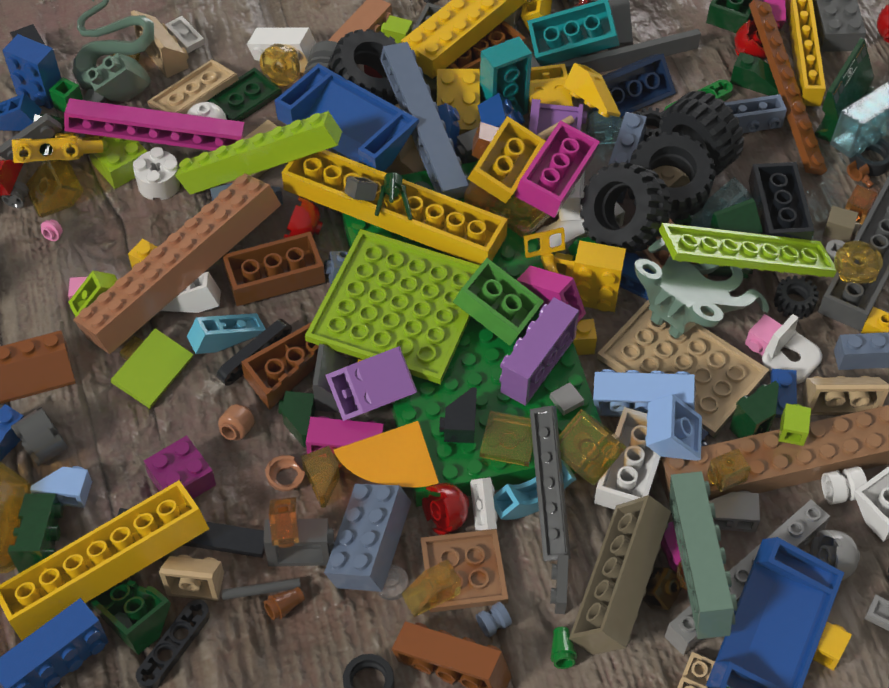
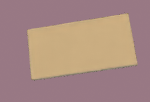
[147,59,239,114]

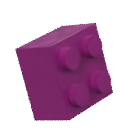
[143,435,216,499]

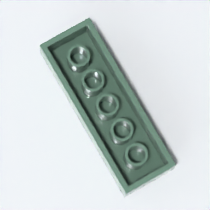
[669,471,737,639]

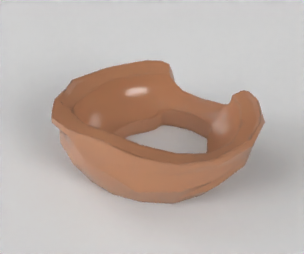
[265,455,305,492]

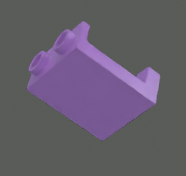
[529,99,587,141]

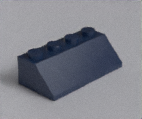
[592,54,676,123]

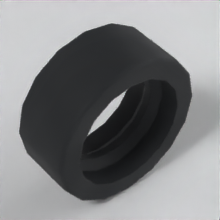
[849,136,889,177]
[343,654,395,688]

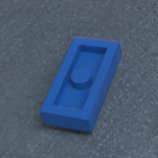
[771,369,797,418]

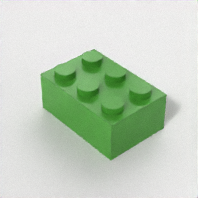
[453,258,544,346]

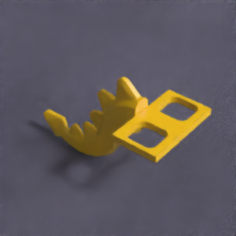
[524,227,566,274]

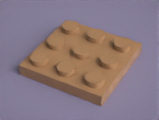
[420,529,508,613]

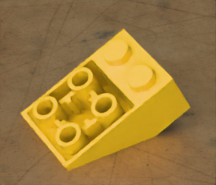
[528,64,573,114]

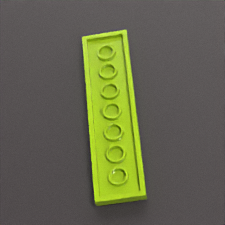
[659,223,837,278]

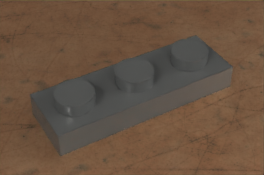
[0,113,62,160]

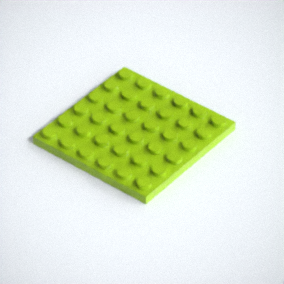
[305,229,480,384]

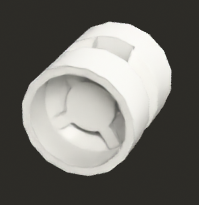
[821,466,867,505]

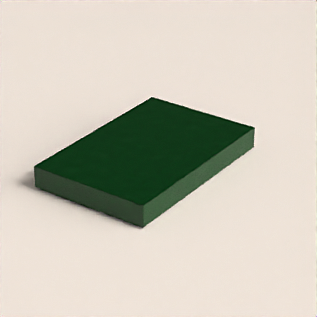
[207,67,282,122]

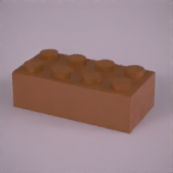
[222,231,325,306]

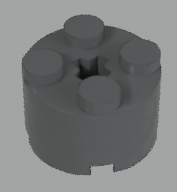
[11,407,68,467]

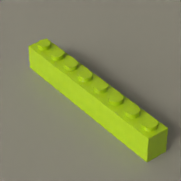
[175,111,342,195]

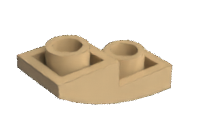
[677,652,715,688]

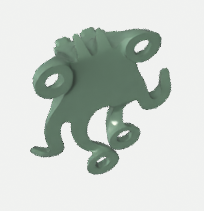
[634,238,769,338]

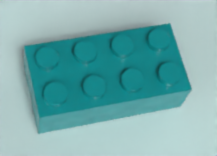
[527,0,620,66]
[480,36,532,115]

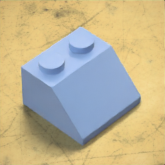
[645,394,702,461]

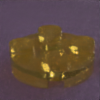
[260,44,300,86]
[834,241,883,284]

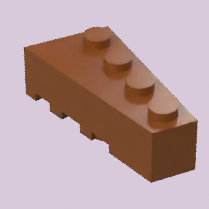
[392,621,512,688]

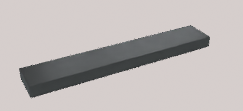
[530,406,571,561]

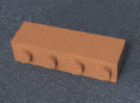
[328,0,393,43]

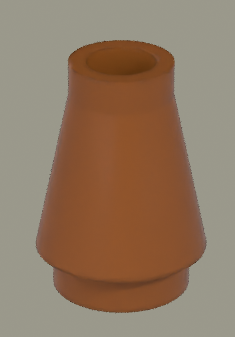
[264,587,305,620]

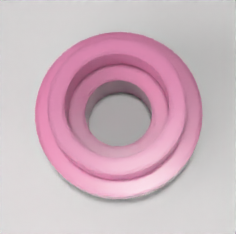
[41,219,63,241]

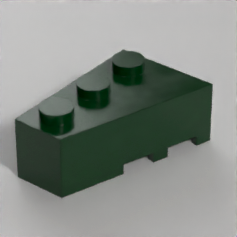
[8,493,63,573]

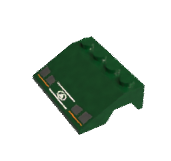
[814,38,875,145]

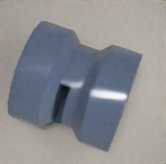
[476,602,512,638]

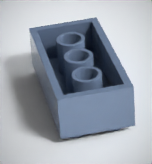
[324,484,411,592]

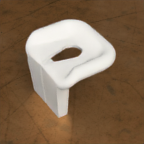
[762,314,822,384]

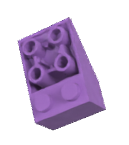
[325,346,417,421]

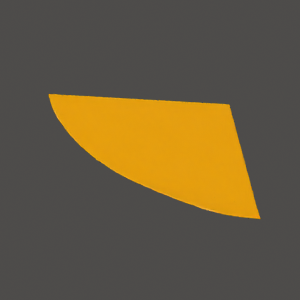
[333,421,439,488]

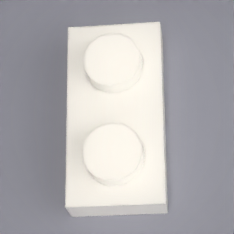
[165,16,205,53]
[470,477,497,531]

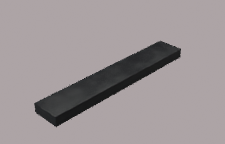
[117,508,265,558]

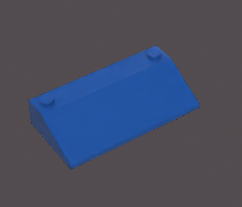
[274,63,419,172]
[706,537,844,688]

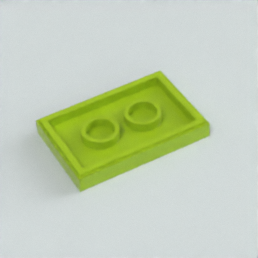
[111,328,194,409]

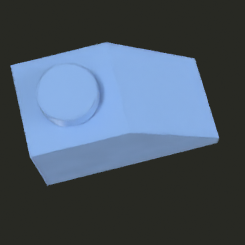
[30,466,92,508]

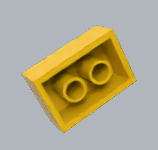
[437,69,480,135]
[467,116,545,204]
[573,240,626,312]

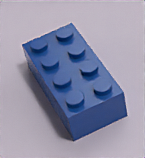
[0,598,109,688]

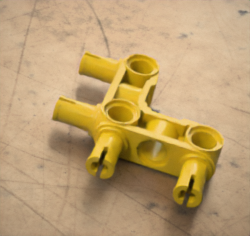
[11,133,103,163]

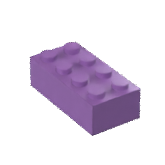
[499,297,579,406]

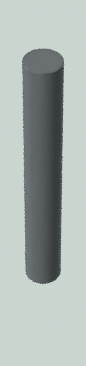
[222,578,301,600]

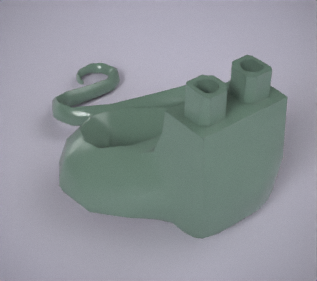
[72,0,154,102]

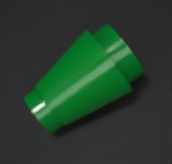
[550,627,577,669]

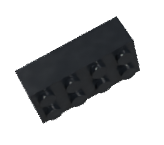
[748,162,814,240]

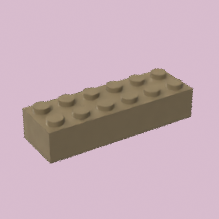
[569,495,671,655]

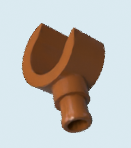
[847,160,874,188]

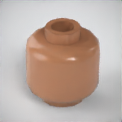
[218,404,255,441]

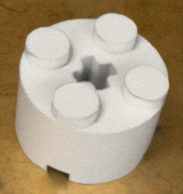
[133,147,180,200]

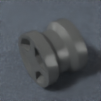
[2,181,29,208]

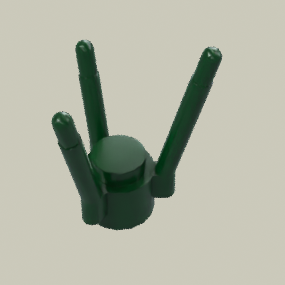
[375,172,413,220]

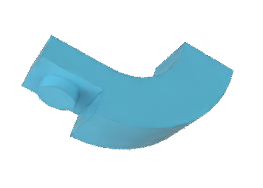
[493,458,576,520]

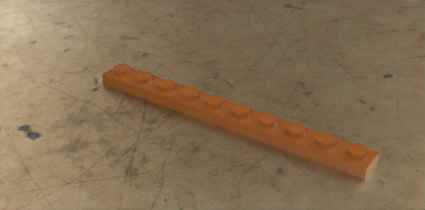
[749,0,827,176]

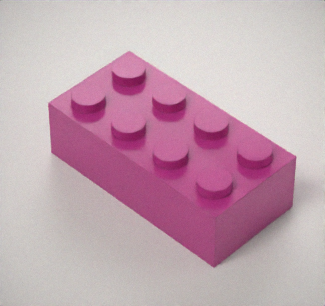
[514,120,600,218]

